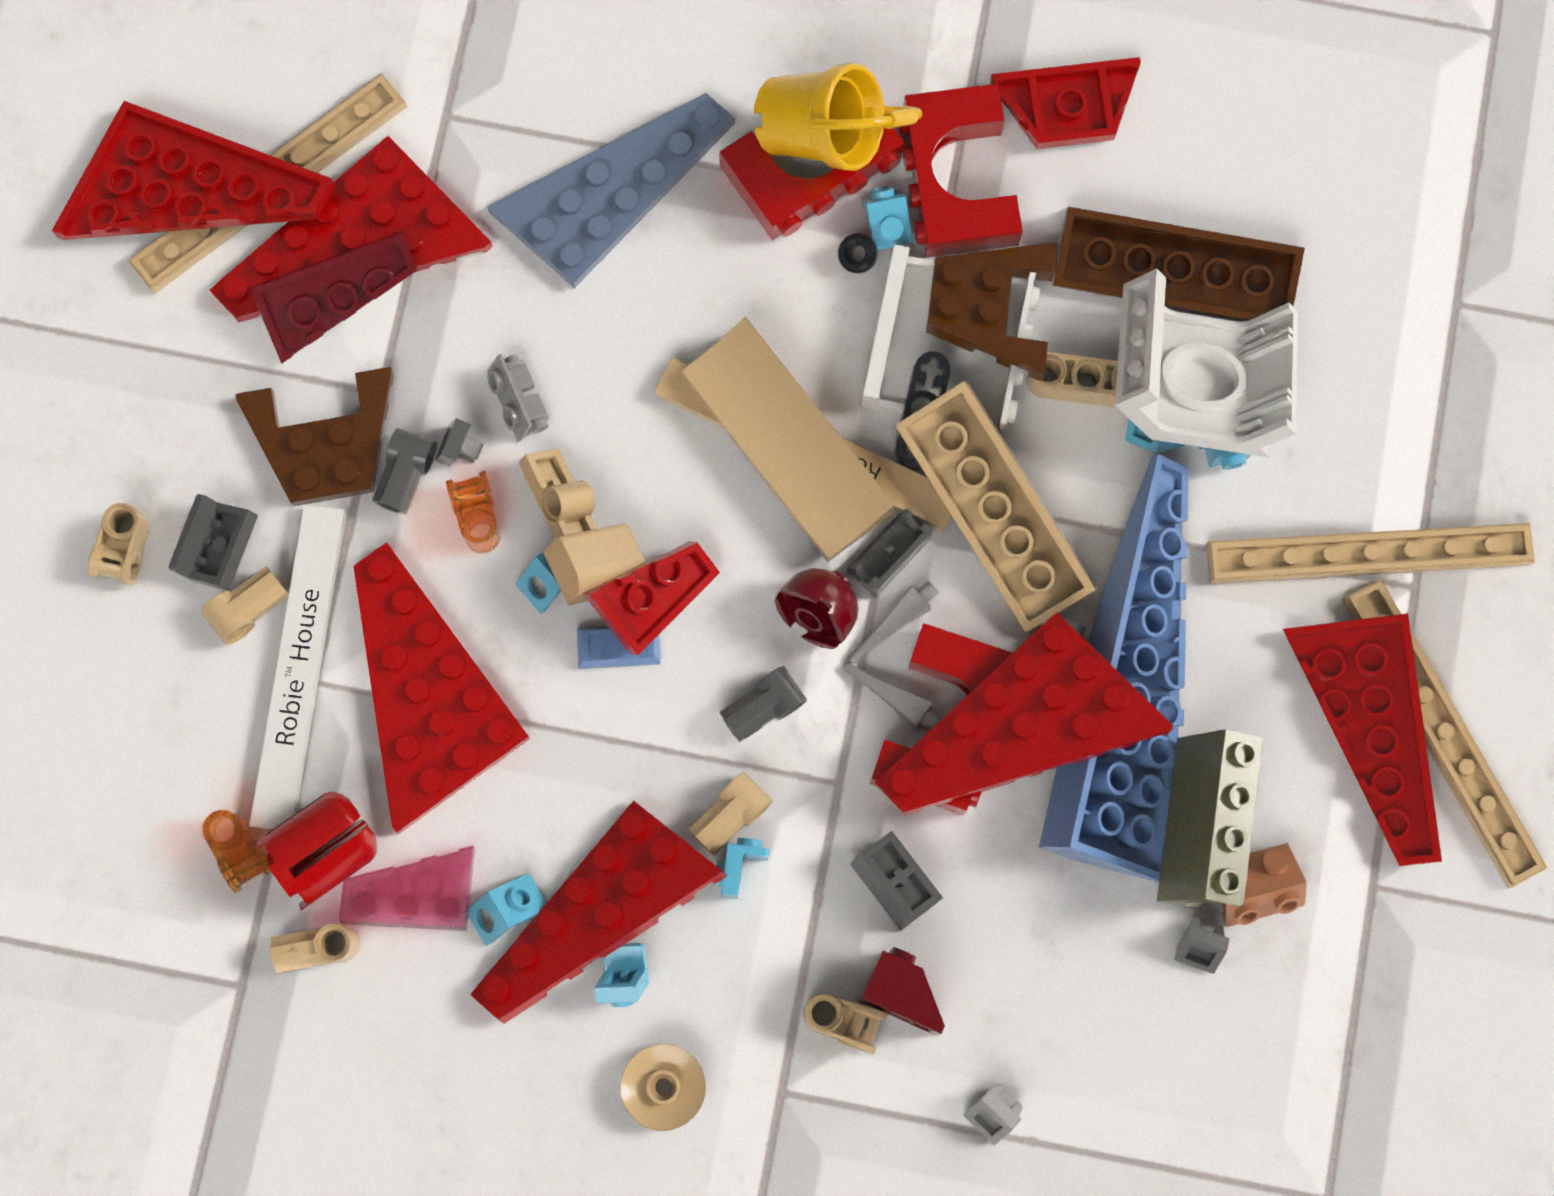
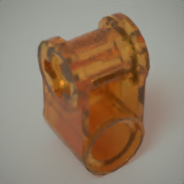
[446,470,501,554]
[202,810,272,893]

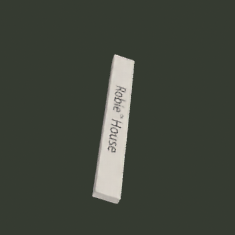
[249,505,346,830]

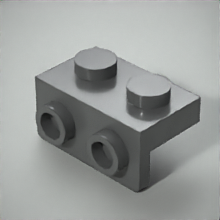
[168,494,258,590]

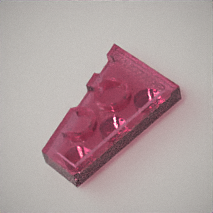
[339,845,475,931]

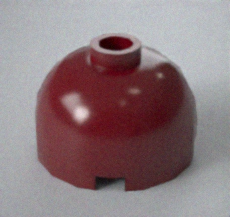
[774,568,859,649]

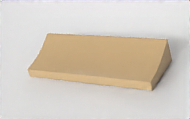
[681,316,895,562]
[895,381,1097,633]

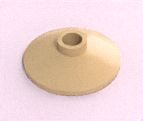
[620,1044,706,1131]

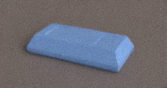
[577,626,661,669]

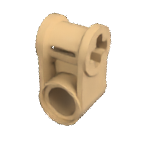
[88,503,149,586]
[803,994,887,1054]

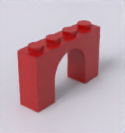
[898,84,1023,258]
[719,127,904,240]
[870,623,1012,815]

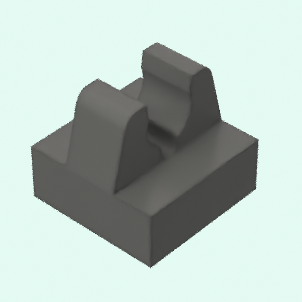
[434,418,484,467]
[1174,917,1230,974]

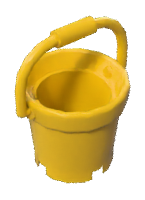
[754,63,922,171]

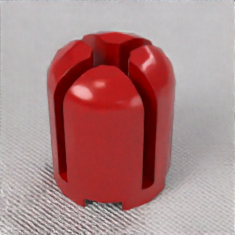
[253,792,377,911]

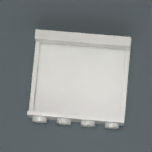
[861,244,1040,435]

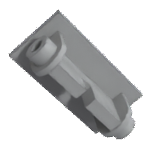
[487,354,549,442]

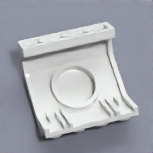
[1115,268,1298,458]

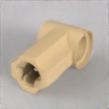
[201,566,289,645]
[688,771,773,856]
[269,924,360,974]

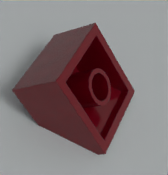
[859,947,945,1036]

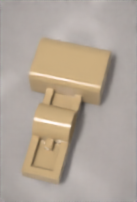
[519,449,645,606]

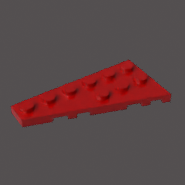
[1283,613,1442,866]
[470,800,727,1024]

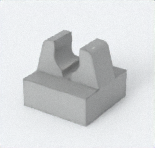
[963,1085,1022,1145]

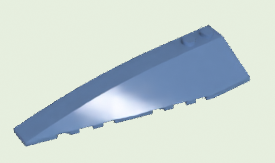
[1039,454,1188,883]

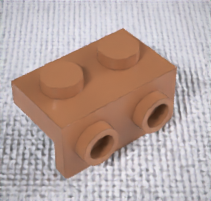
[1222,843,1307,927]

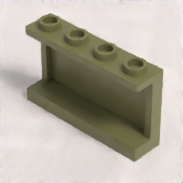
[1157,729,1263,909]

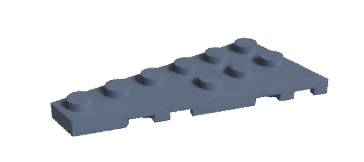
[487,93,735,289]

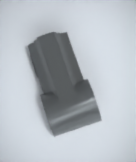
[372,428,437,514]
[720,666,807,743]

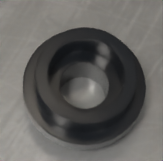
[838,233,878,274]

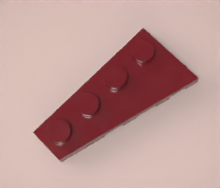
[250,231,417,364]

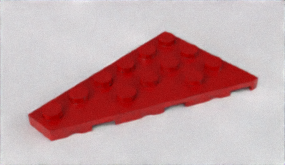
[52,101,335,240]
[209,136,493,323]
[353,542,530,834]
[875,612,1173,816]

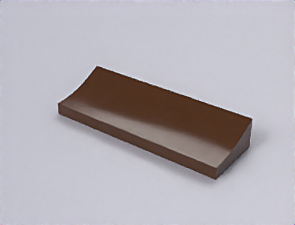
[1053,206,1305,320]

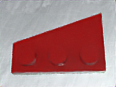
[582,541,720,656]

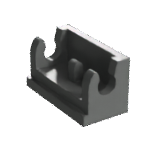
[846,509,933,598]
[850,831,943,931]

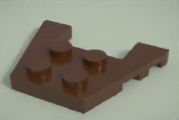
[926,243,1057,381]
[235,367,394,506]

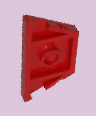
[990,57,1141,149]

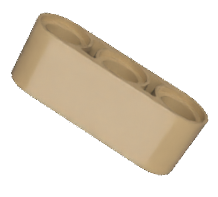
[1027,352,1118,408]

